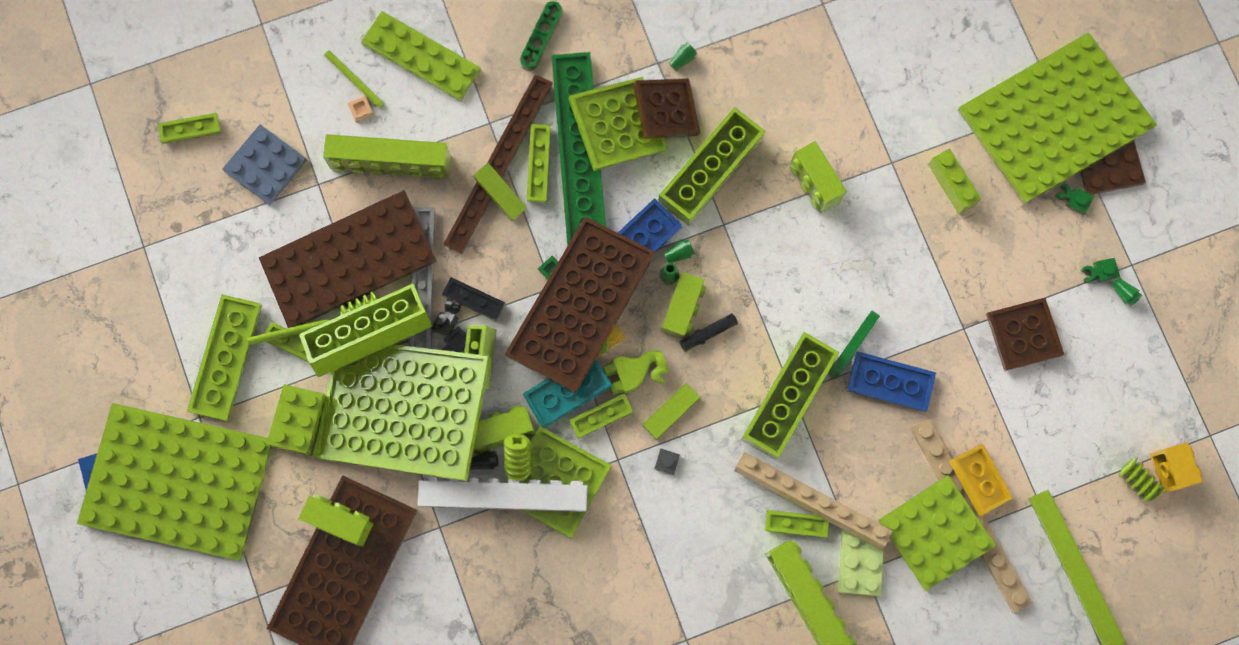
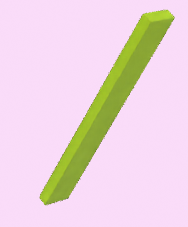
[1028,490,1126,645]

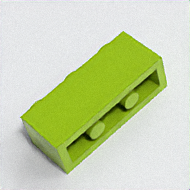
[928,148,981,214]
[661,272,706,339]
[464,325,497,390]

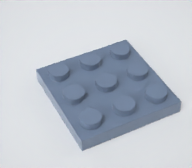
[222,124,307,206]

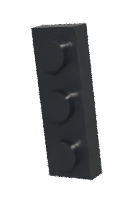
[442,277,505,322]

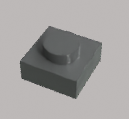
[654,449,680,475]

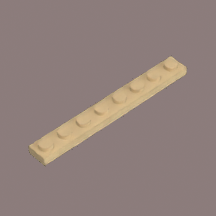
[734,452,892,550]

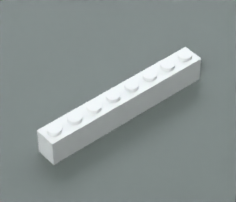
[418,477,587,512]

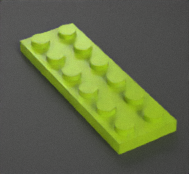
[361,11,481,102]
[187,294,262,422]

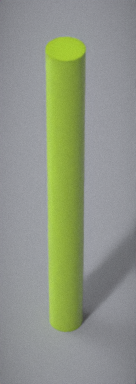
[324,50,384,108]
[247,319,329,346]

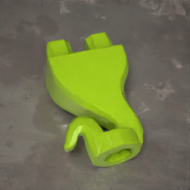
[603,350,669,395]

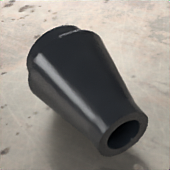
[469,449,499,470]

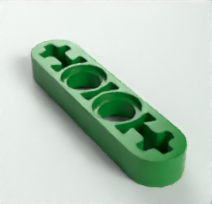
[520,1,562,71]
[828,310,880,379]

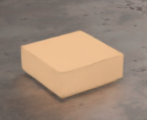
[348,96,374,122]

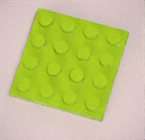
[568,77,669,171]
[520,426,612,539]
[878,475,996,591]

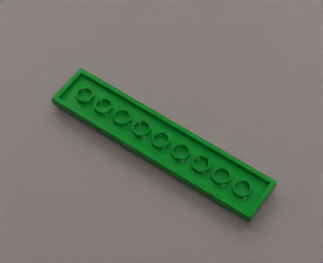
[551,52,606,246]

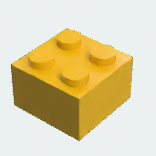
[1150,442,1203,493]

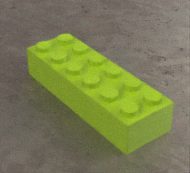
[658,107,765,226]
[323,134,451,180]
[299,284,433,378]
[740,332,840,460]
[765,539,857,645]

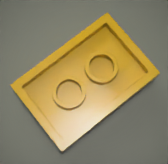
[949,443,1013,516]

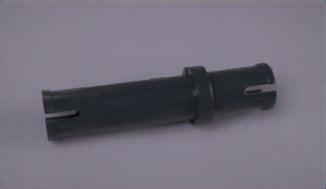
[679,313,738,352]

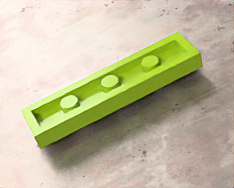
[526,124,551,203]

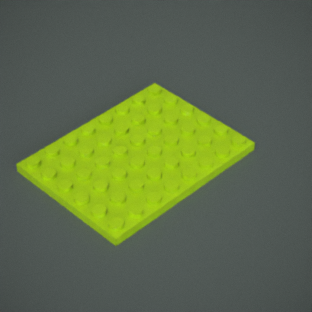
[958,32,1157,205]
[313,344,491,481]
[77,403,272,561]

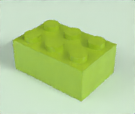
[790,141,847,213]
[267,384,326,456]
[473,405,535,454]
[298,494,373,547]

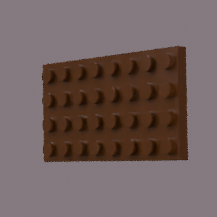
[258,190,437,328]
[504,217,656,394]
[266,475,418,645]

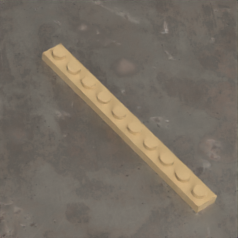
[910,419,1033,613]

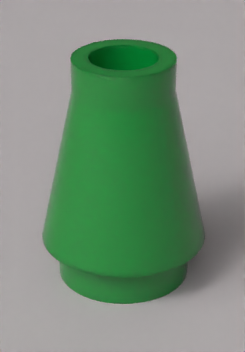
[668,42,698,71]
[664,239,695,263]
[659,263,679,284]
[1111,277,1142,307]

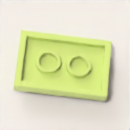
[838,529,884,597]

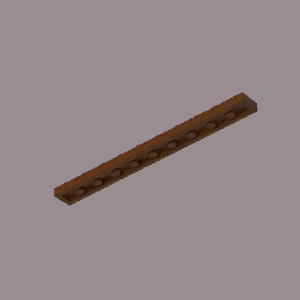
[444,74,553,254]

